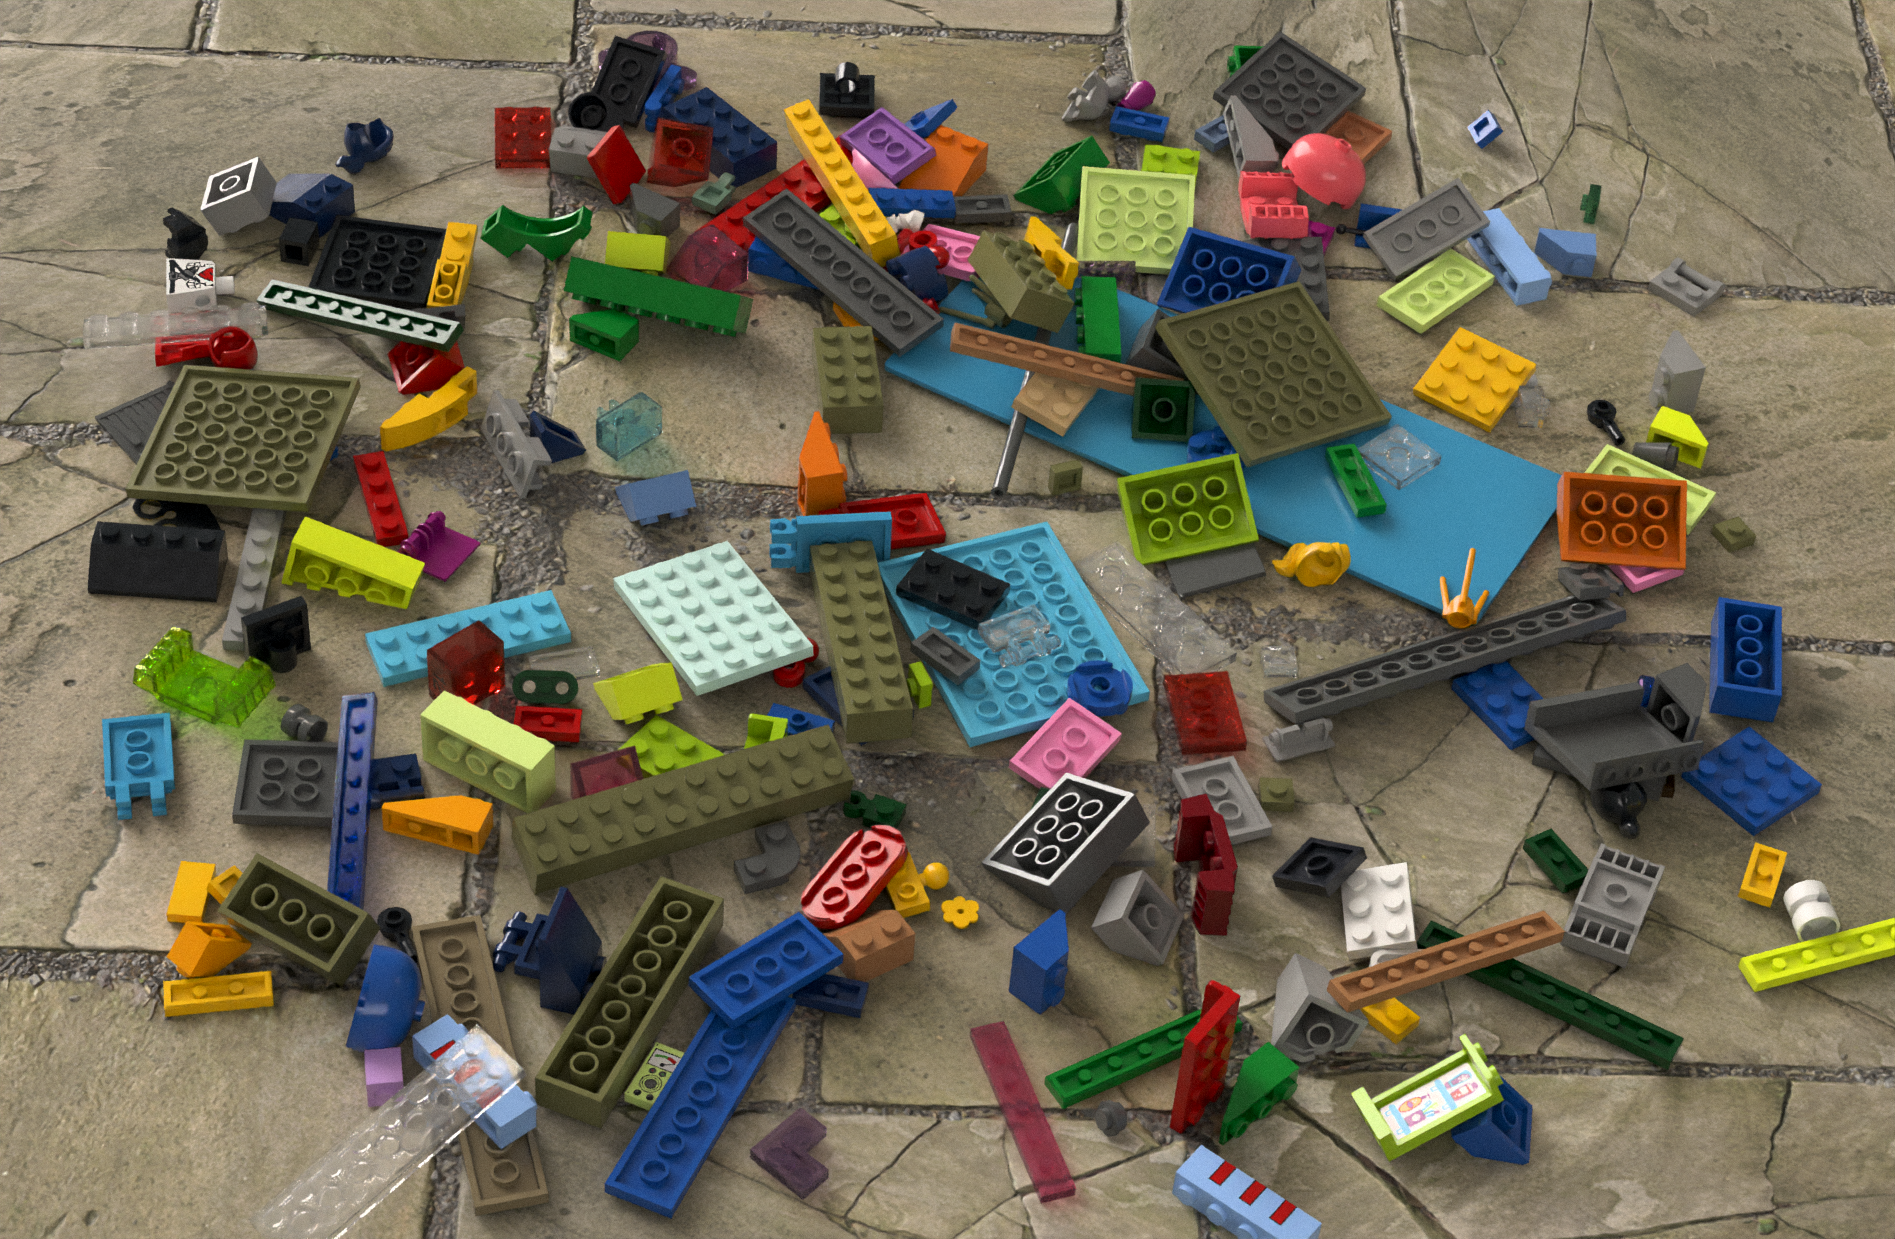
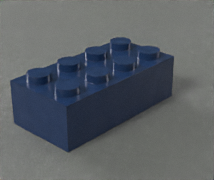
[663,87,777,188]

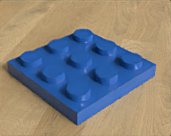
[1681,726,1822,836]

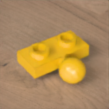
[885,852,950,918]

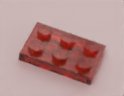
[495,106,551,169]
[1163,671,1247,755]

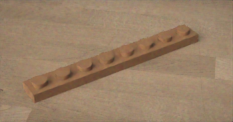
[950,322,1184,396]
[1326,910,1565,1013]

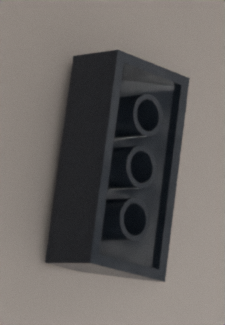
[88,521,228,603]

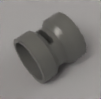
[281,704,328,742]

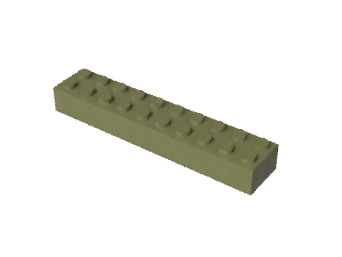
[511,724,854,894]

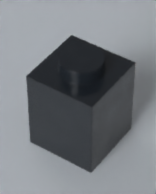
[279,218,320,266]

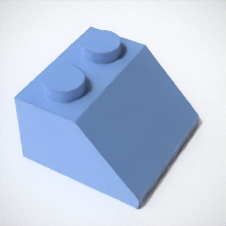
[615,470,696,526]

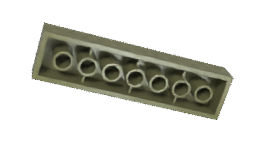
[809,541,913,744]
[535,876,724,1128]

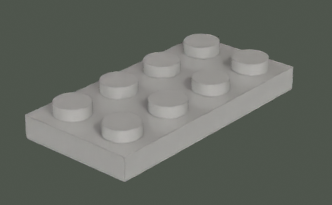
[1363,178,1490,281]

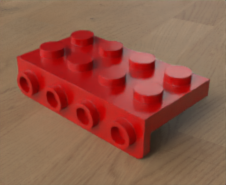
[1169,980,1241,1134]

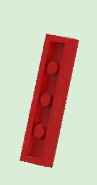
[353,451,409,547]

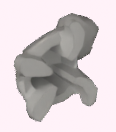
[1061,70,1126,123]

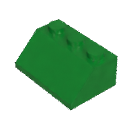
[1013,136,1110,214]

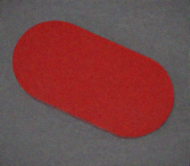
[801,825,908,929]

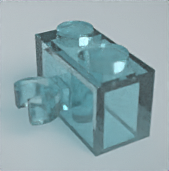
[596,391,662,461]

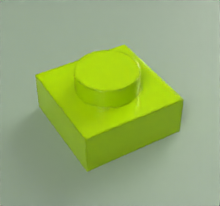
[906,661,933,709]

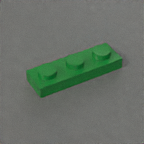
[1325,443,1387,518]

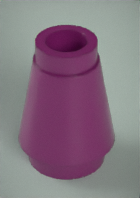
[1117,80,1156,111]

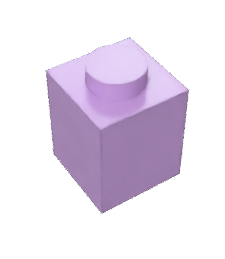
[364,1047,405,1107]

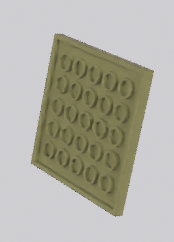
[1155,281,1392,468]
[125,365,361,512]

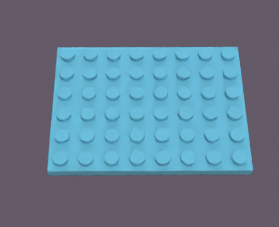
[878,521,1150,747]

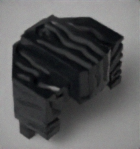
[163,207,208,260]

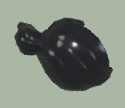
[1590,782,1647,839]

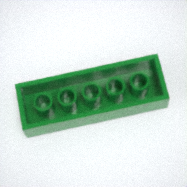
[564,256,753,337]

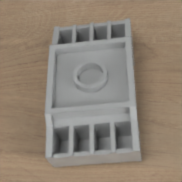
[1560,843,1666,968]

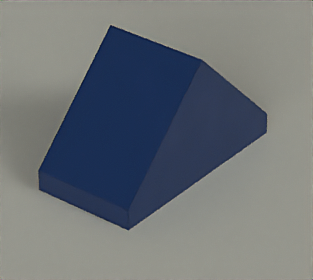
[530,411,586,463]

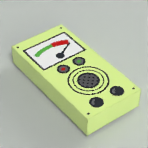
[624,1042,684,1111]

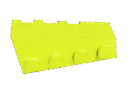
[281,517,425,609]

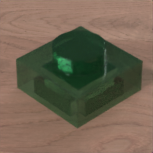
[1580,184,1602,224]

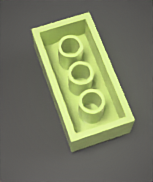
[420,690,556,813]

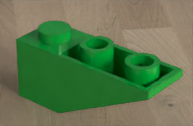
[1218,1042,1300,1146]

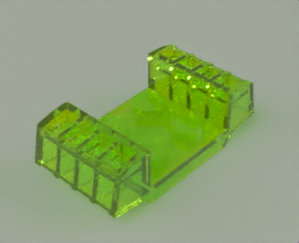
[133,626,276,728]

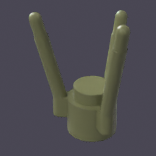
[939,275,1012,329]

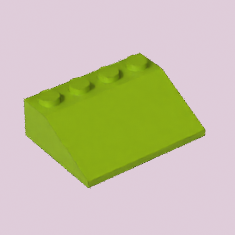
[1117,453,1259,567]

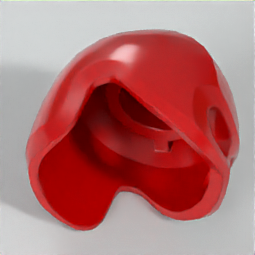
[207,326,258,370]

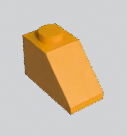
[167,921,252,979]

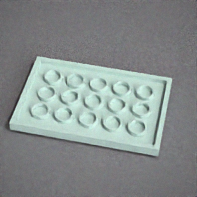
[613,541,814,696]

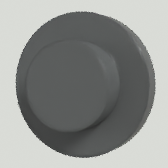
[1095,1100,1127,1137]

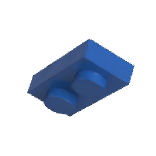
[1109,106,1169,142]

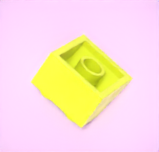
[605,231,671,276]
[593,662,683,724]

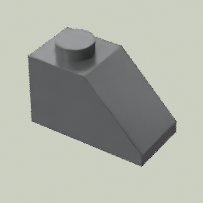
[630,183,680,237]

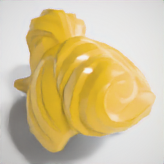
[1272,542,1351,587]

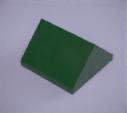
[1131,377,1196,442]

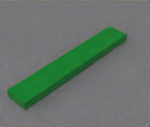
[1044,1008,1243,1109]

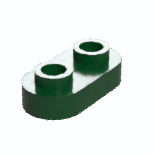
[512,670,579,704]

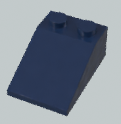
[269,173,355,239]
[538,887,607,1015]

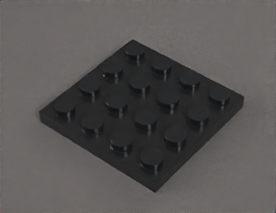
[308,215,447,311]

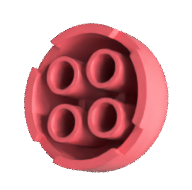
[1282,133,1366,210]

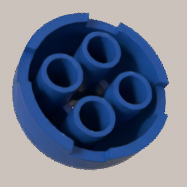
[345,944,426,1053]

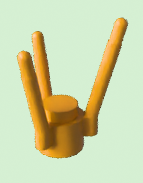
[1439,548,1489,629]

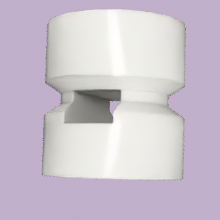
[1783,880,1840,942]

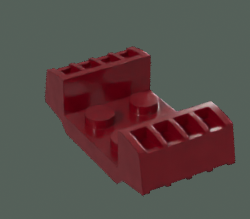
[1174,794,1238,936]

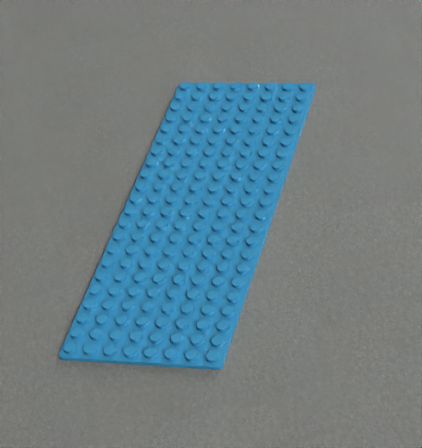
[884,273,1562,627]

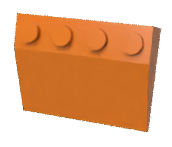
[1557,472,1687,570]

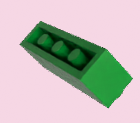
[1074,276,1121,363]

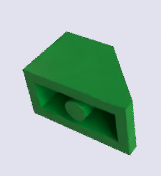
[569,309,639,361]

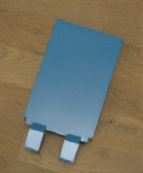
[769,512,892,573]
[102,713,175,820]

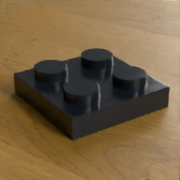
[1272,837,1367,898]

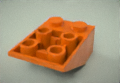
[797,411,847,516]

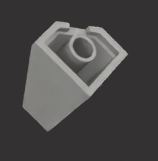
[1271,953,1368,1063]

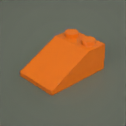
[898,125,988,197]

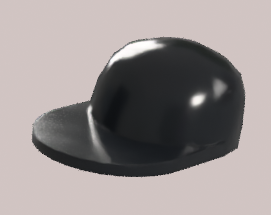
[568,92,624,132]

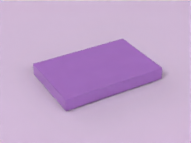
[839,107,936,185]

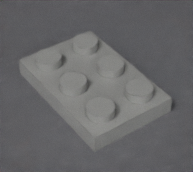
[1171,756,1273,845]

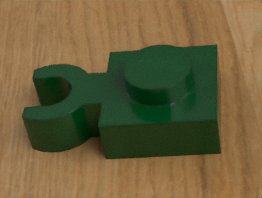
[843,790,907,829]

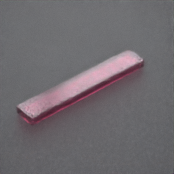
[970,1021,1076,1203]

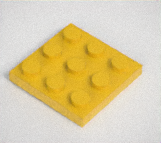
[1413,327,1536,433]

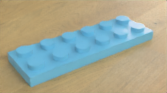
[365,590,571,687]

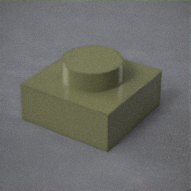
[1048,459,1083,496]
[1711,516,1756,553]
[1258,777,1295,812]

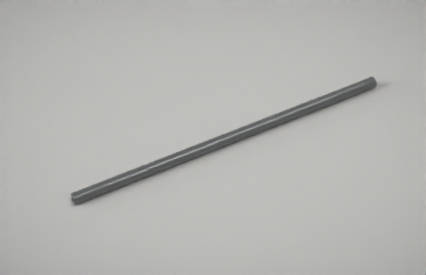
[991,223,1079,499]

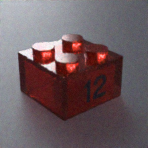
[427,620,505,705]

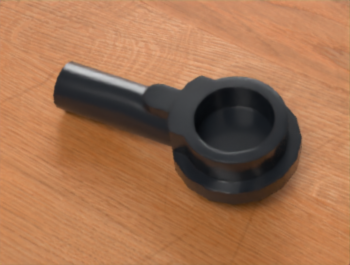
[1586,400,1625,446]
[377,907,418,963]

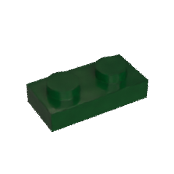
[1523,828,1589,894]

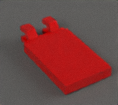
[818,493,946,550]

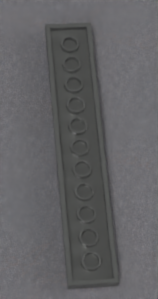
[1263,595,1626,725]

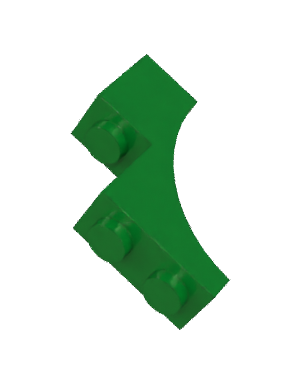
[480,205,593,262]

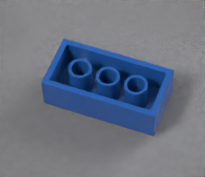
[1709,597,1782,722]

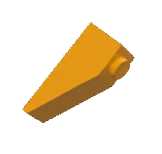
[381,795,494,855]

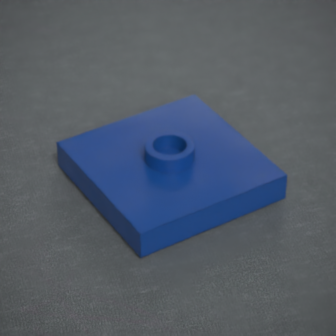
[904,99,957,138]

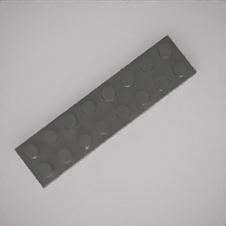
[743,189,944,357]

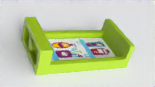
[1351,1034,1504,1162]

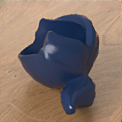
[335,118,394,174]

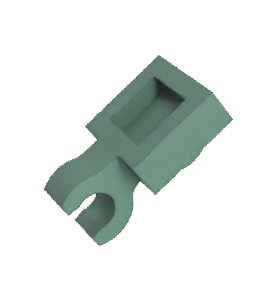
[692,172,736,215]

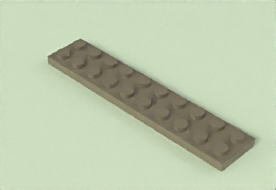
[411,915,549,1216]

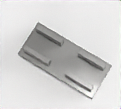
[480,390,552,499]

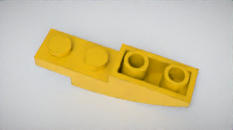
[1024,216,1079,290]
[427,222,478,308]
[380,366,477,452]

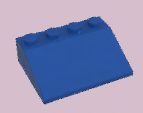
[1157,227,1301,313]

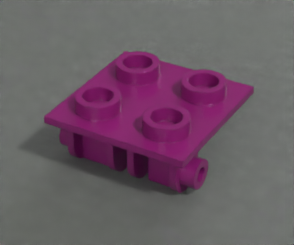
[397,511,481,582]

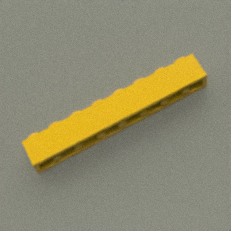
[783,99,900,267]

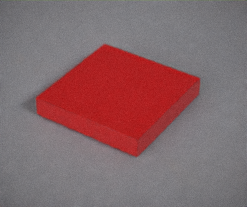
[586,125,647,205]

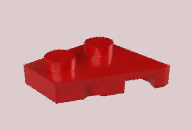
[155,332,217,367]

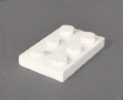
[1341,862,1418,960]

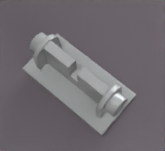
[1262,716,1335,762]

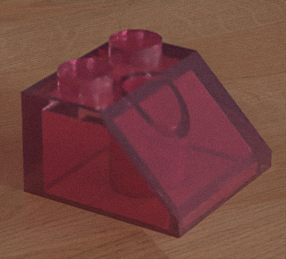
[666,224,748,292]

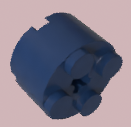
[886,246,948,303]

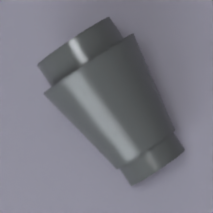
[1632,442,1679,470]

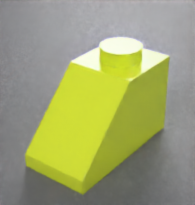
[1646,406,1709,469]

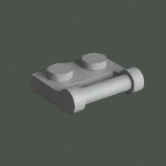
[1648,257,1726,317]

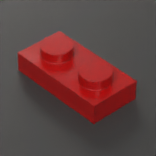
[514,706,582,742]

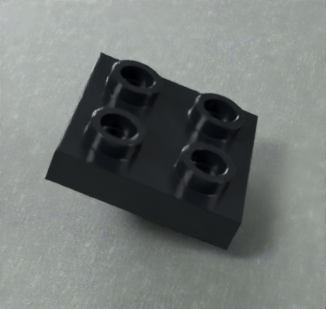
[819,62,875,118]
[241,596,311,673]

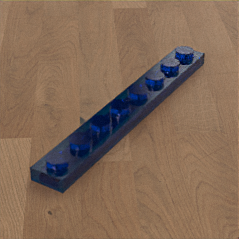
[327,692,378,910]

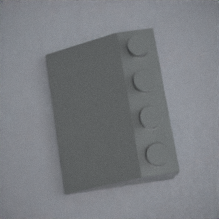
[981,773,1150,915]

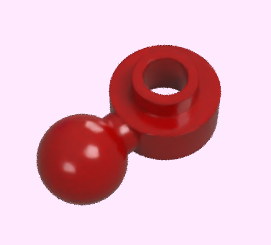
[908,230,950,269]
[773,638,819,688]

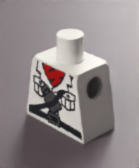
[166,258,235,318]

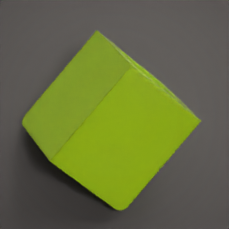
[744,713,788,749]

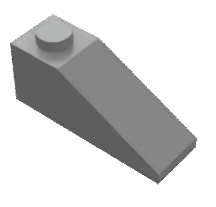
[1223,95,1279,178]

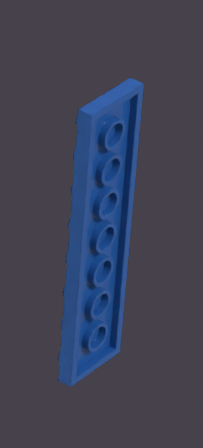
[605,996,796,1218]

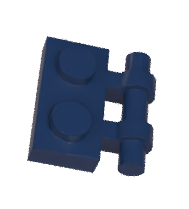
[349,753,425,810]
[492,911,548,980]

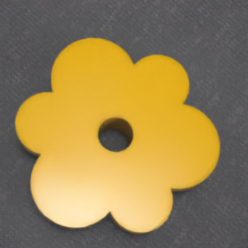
[941,896,979,929]

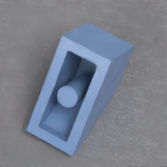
[1534,228,1597,277]

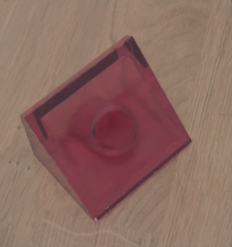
[570,746,643,800]

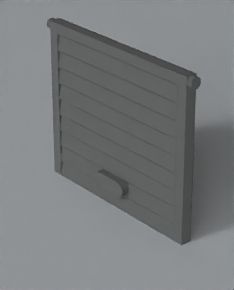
[95,381,175,465]
[1164,543,1266,601]

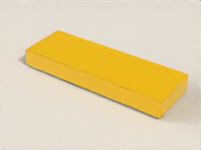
[163,971,274,1017]

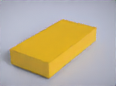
[166,861,216,923]

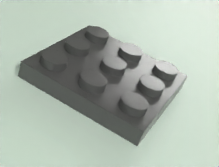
[232,739,346,827]

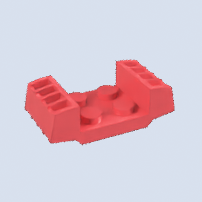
[1238,171,1309,239]

